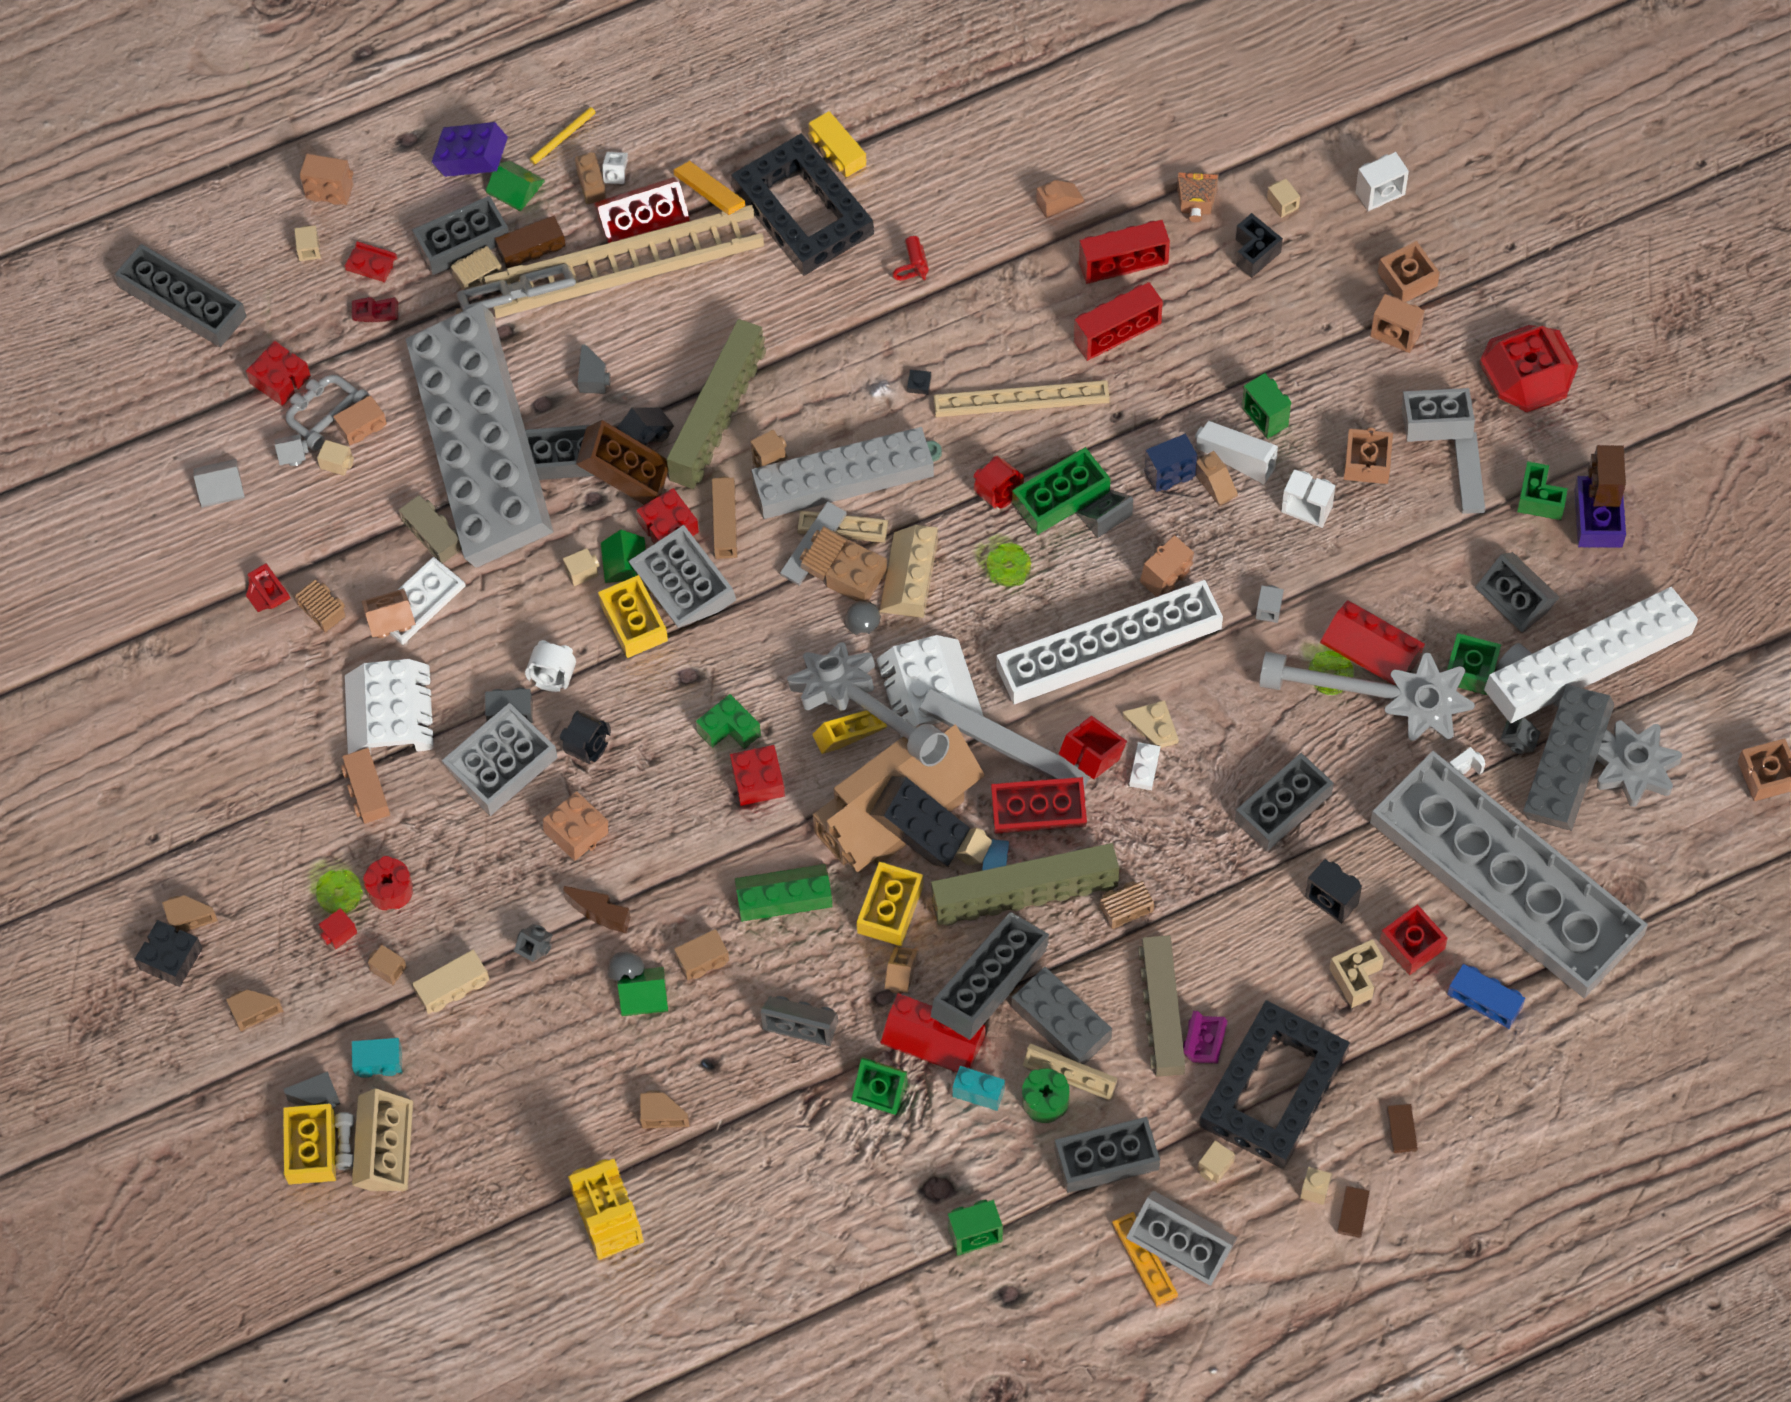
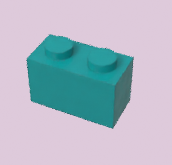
[352,1038,402,1078]
[952,1066,1005,1111]

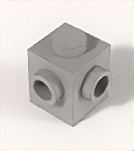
[275,434,309,466]

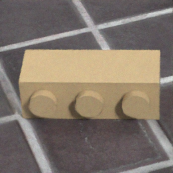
[412,949,489,1014]

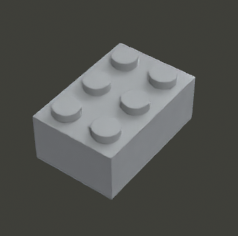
[1402,388,1475,442]

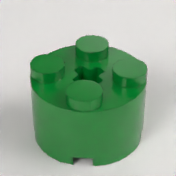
[1022,1069,1070,1123]

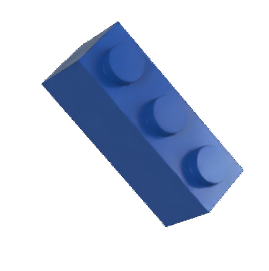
[1447,964,1525,1029]

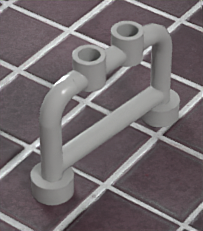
[285,375,371,451]

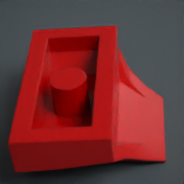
[246,563,291,612]

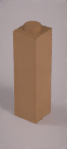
[712,476,738,559]

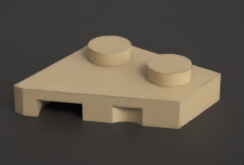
[1123,700,1179,748]

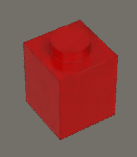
[318,908,357,950]

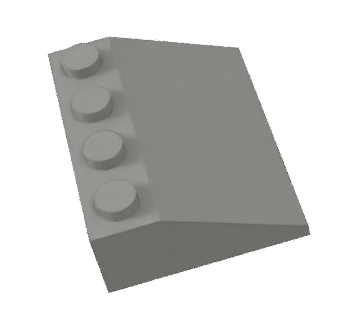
[629,525,736,628]
[442,703,558,816]

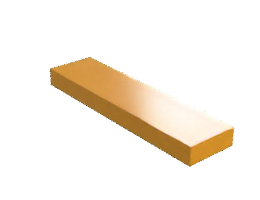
[674,161,745,215]
[1112,1211,1178,1307]

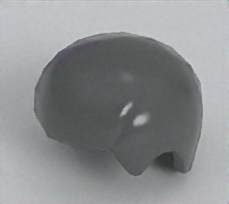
[844,601,881,635]
[607,952,645,981]

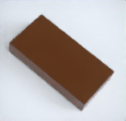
[1387,1104,1418,1153]
[1337,1186,1370,1238]

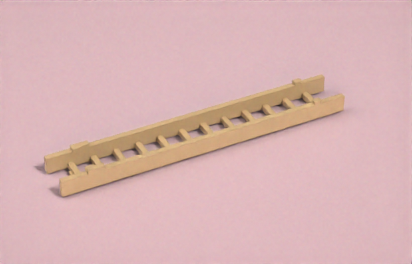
[484,205,764,318]

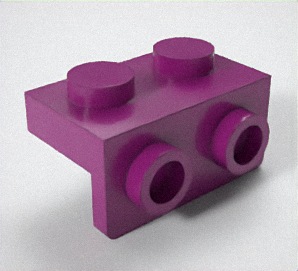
[1183,1011,1228,1064]

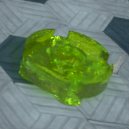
[986,543,1031,587]
[1309,651,1354,695]
[316,869,363,914]

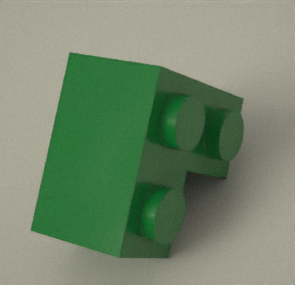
[1517,461,1568,520]
[696,694,761,749]

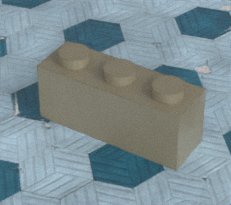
[399,495,462,564]

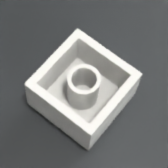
[1355,152,1409,211]

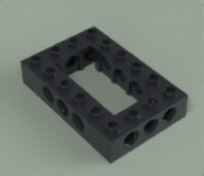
[731,133,874,276]
[1199,1000,1350,1170]

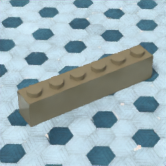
[1138,935,1185,1077]

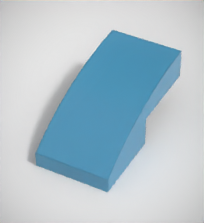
[982,839,1009,871]

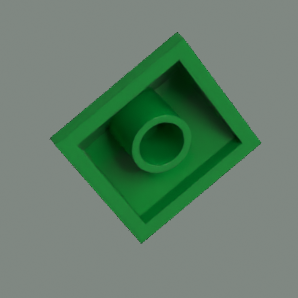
[486,161,545,212]
[601,529,646,583]
[618,967,668,1017]
[851,1057,908,1115]

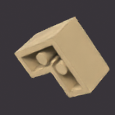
[1329,939,1384,1008]

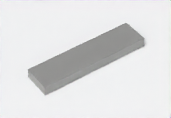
[1454,432,1485,514]
[780,502,847,586]

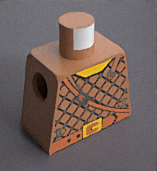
[1177,172,1219,222]

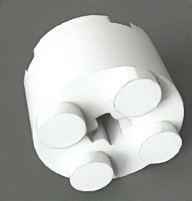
[525,640,576,692]

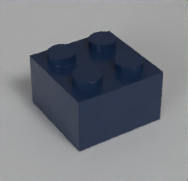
[1144,433,1197,492]

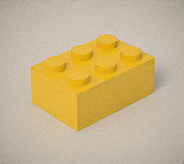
[598,575,668,658]
[857,862,924,946]
[283,1104,336,1185]

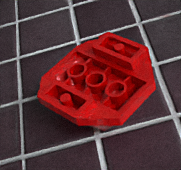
[1480,325,1579,413]

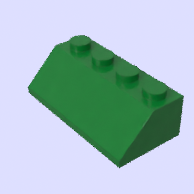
[734,864,833,922]

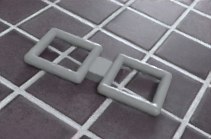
[457,264,576,311]

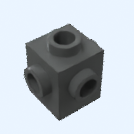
[1500,718,1541,754]
[514,924,553,962]

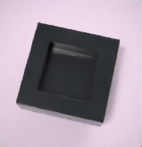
[907,369,932,395]

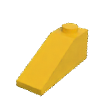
[812,710,887,754]

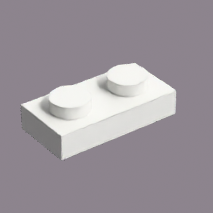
[1129,742,1161,791]

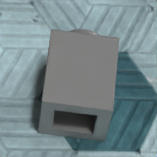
[1256,585,1284,623]

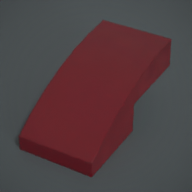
[352,297,398,322]

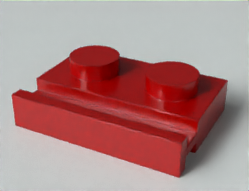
[345,241,397,283]

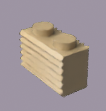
[451,246,502,290]

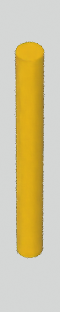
[529,107,596,165]

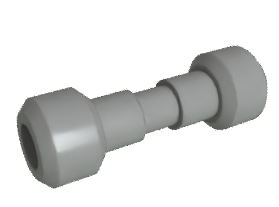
[334,1112,354,1170]

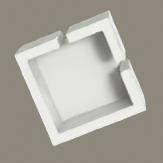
[1281,469,1336,528]

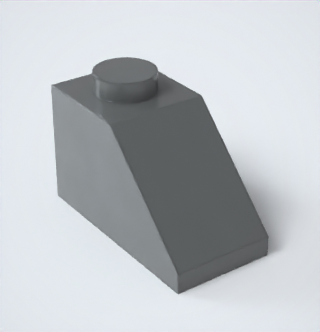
[578,344,611,394]
[283,1071,340,1109]

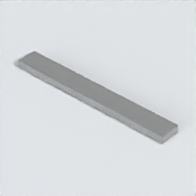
[919,689,1090,788]

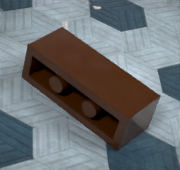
[495,216,566,269]

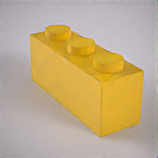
[808,111,866,178]

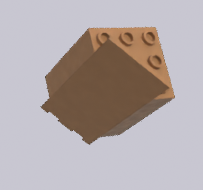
[813,724,985,872]

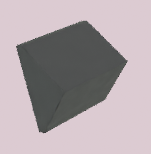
[1077,490,1133,538]

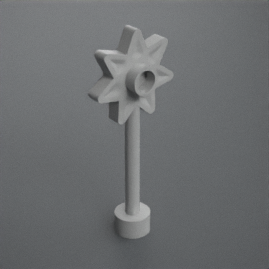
[787,642,949,766]
[1496,643,1682,807]
[1260,651,1475,741]

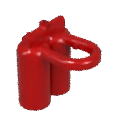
[892,236,929,281]

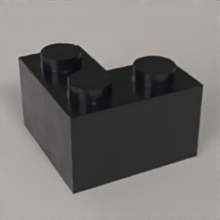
[1236,213,1283,278]
[617,408,674,446]

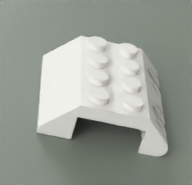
[876,635,983,738]
[345,659,434,754]

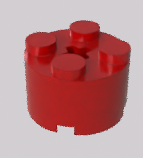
[973,455,1024,509]
[363,856,413,911]

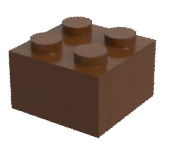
[1588,445,1626,507]

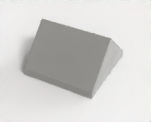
[194,459,245,508]

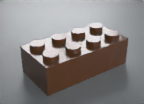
[576,420,668,505]

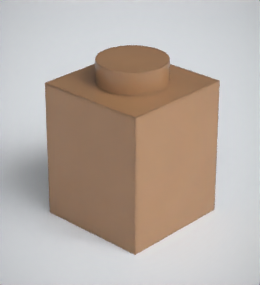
[368,945,407,985]

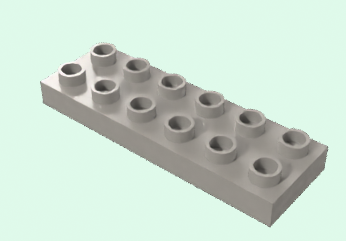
[406,303,554,568]
[1370,751,1648,998]

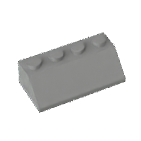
[1126,1190,1237,1286]

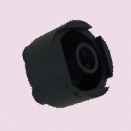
[560,710,611,764]

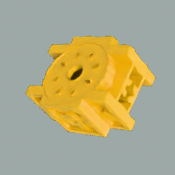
[568,1158,644,1260]

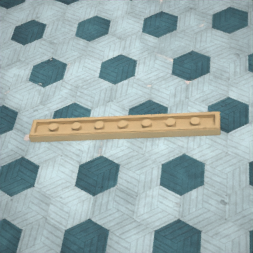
[934,380,1110,417]

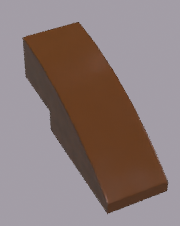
[563,886,631,934]

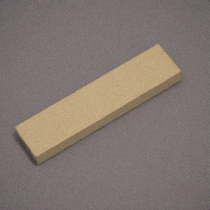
[797,511,888,543]
[1023,1043,1118,1100]

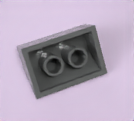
[1475,552,1560,632]
[761,996,838,1047]

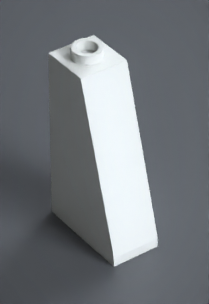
[1195,421,1278,484]

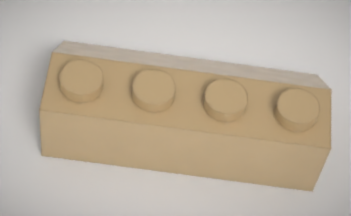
[880,525,938,618]
[352,1088,413,1191]

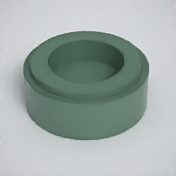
[927,441,942,462]

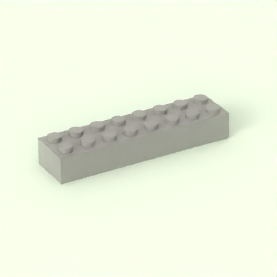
[751,427,934,519]

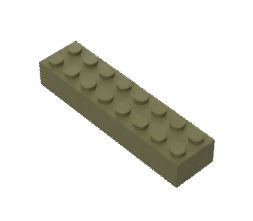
[667,319,766,489]
[931,843,1119,925]

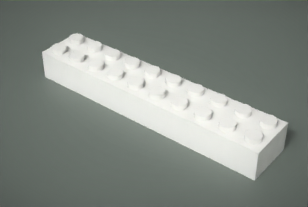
[997,580,1223,705]
[1484,586,1698,724]

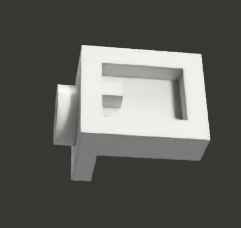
[603,152,628,184]
[1449,747,1485,775]

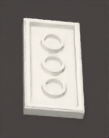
[390,557,466,645]

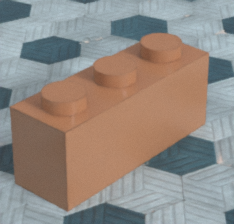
[341,748,390,824]

